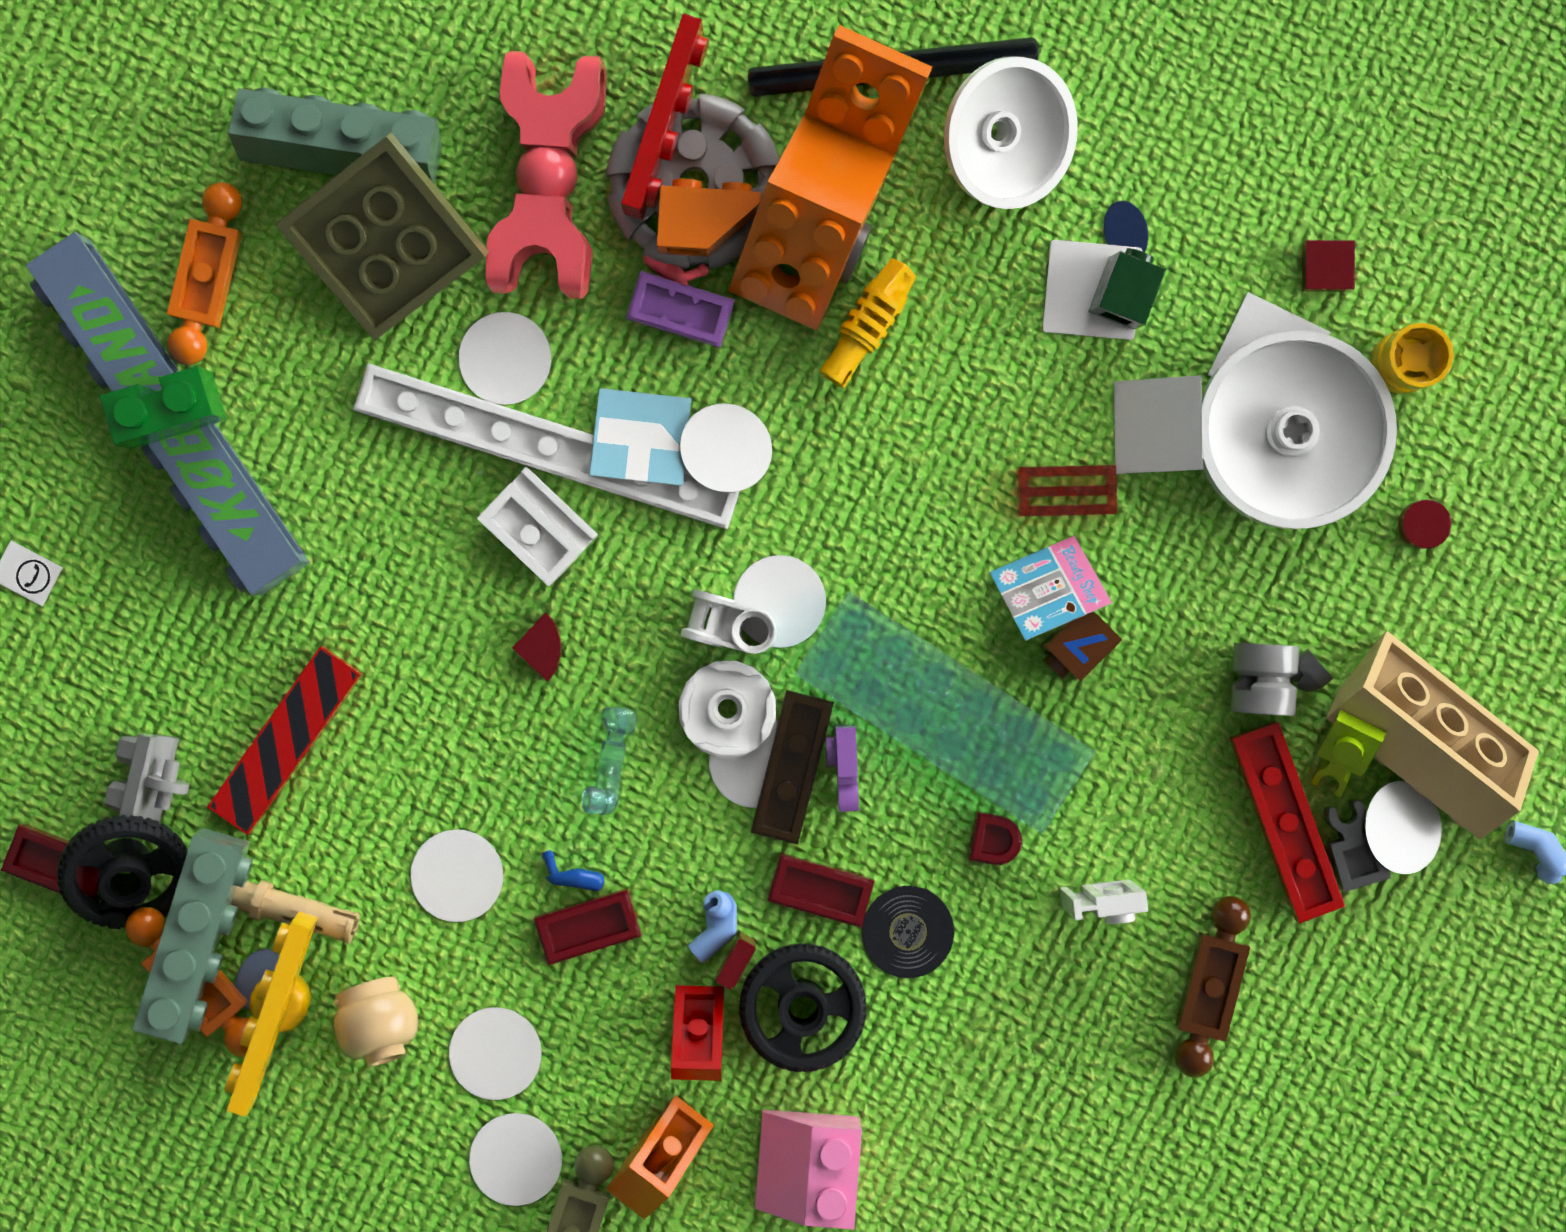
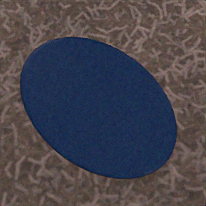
[1104,201,1149,252]

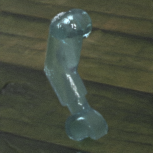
[582,707,637,816]

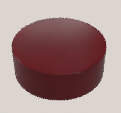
[1398,500,1452,549]

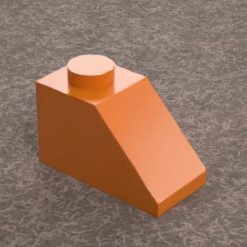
[606,1095,714,1220]

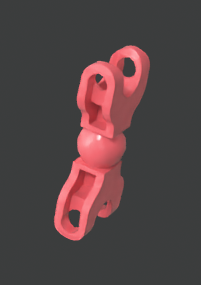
[486,51,607,299]

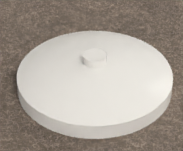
[1202,330,1397,529]

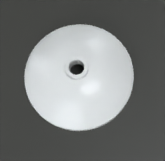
[944,56,1078,209]

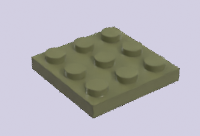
[275,132,489,341]

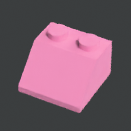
[755,1109,862,1230]

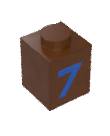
[1040,611,1122,682]

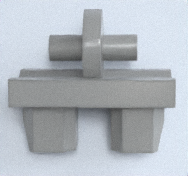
[104,734,190,824]

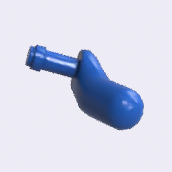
[542,850,604,891]

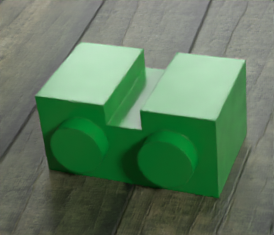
[99,366,227,449]

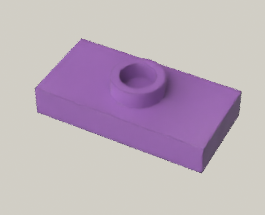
[626,271,735,348]

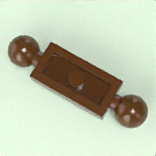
[1175,896,1251,1078]

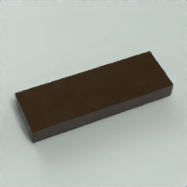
[751,690,834,844]

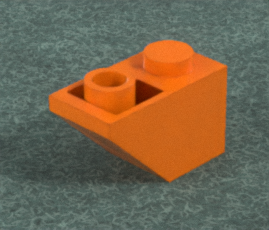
[657,179,761,257]

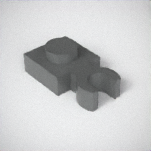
[1324,799,1391,892]

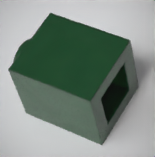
[1088,248,1166,330]

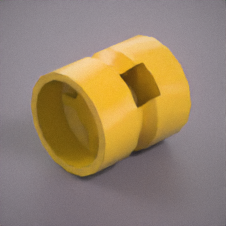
[1370,322,1454,394]

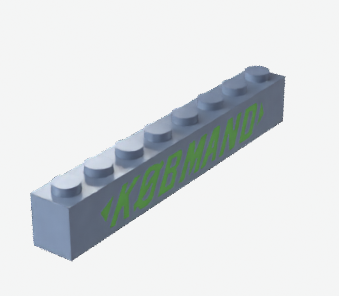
[26,232,310,595]

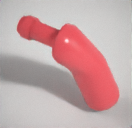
[643,255,709,285]

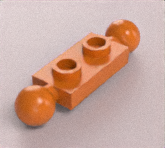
[167,182,243,365]
[125,907,249,1057]

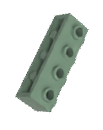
[228,87,442,185]
[132,828,253,1044]

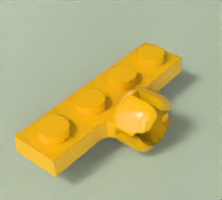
[224,911,318,1117]

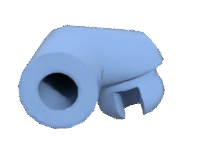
[1505,820,1566,884]
[688,890,737,963]

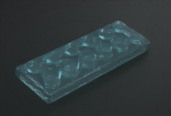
[795,591,1096,834]

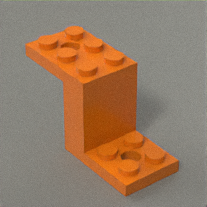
[728,25,932,331]

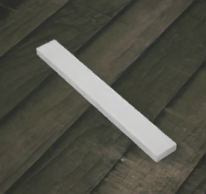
[353,363,740,530]

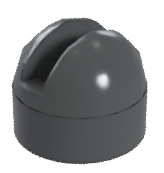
[1290,649,1334,692]

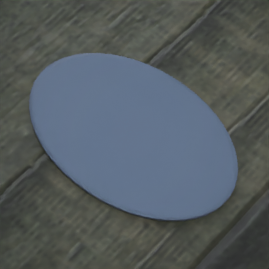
[235,949,279,1009]

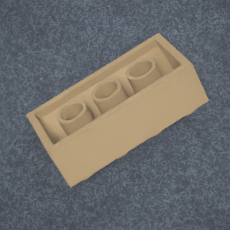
[1326,631,1539,840]

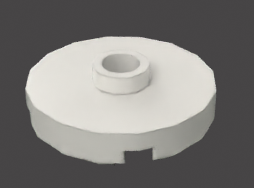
[679,660,776,758]

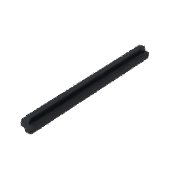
[747,37,1039,97]

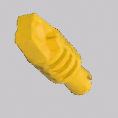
[819,258,916,389]

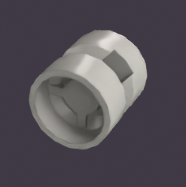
[1230,642,1300,716]

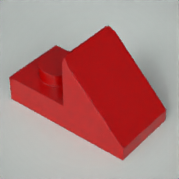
[671,985,724,1081]

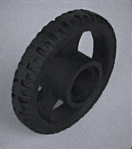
[57,815,188,930]
[739,943,867,1072]

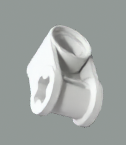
[680,589,778,654]

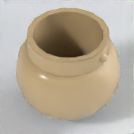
[333,977,419,1067]

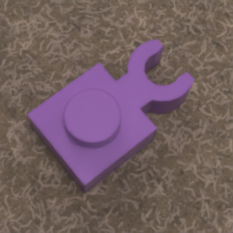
[826,725,859,812]

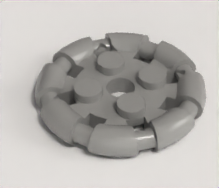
[606,93,780,270]

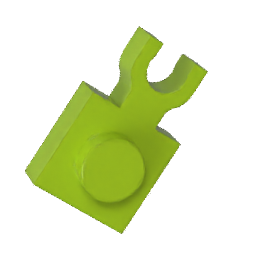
[1311,710,1386,798]

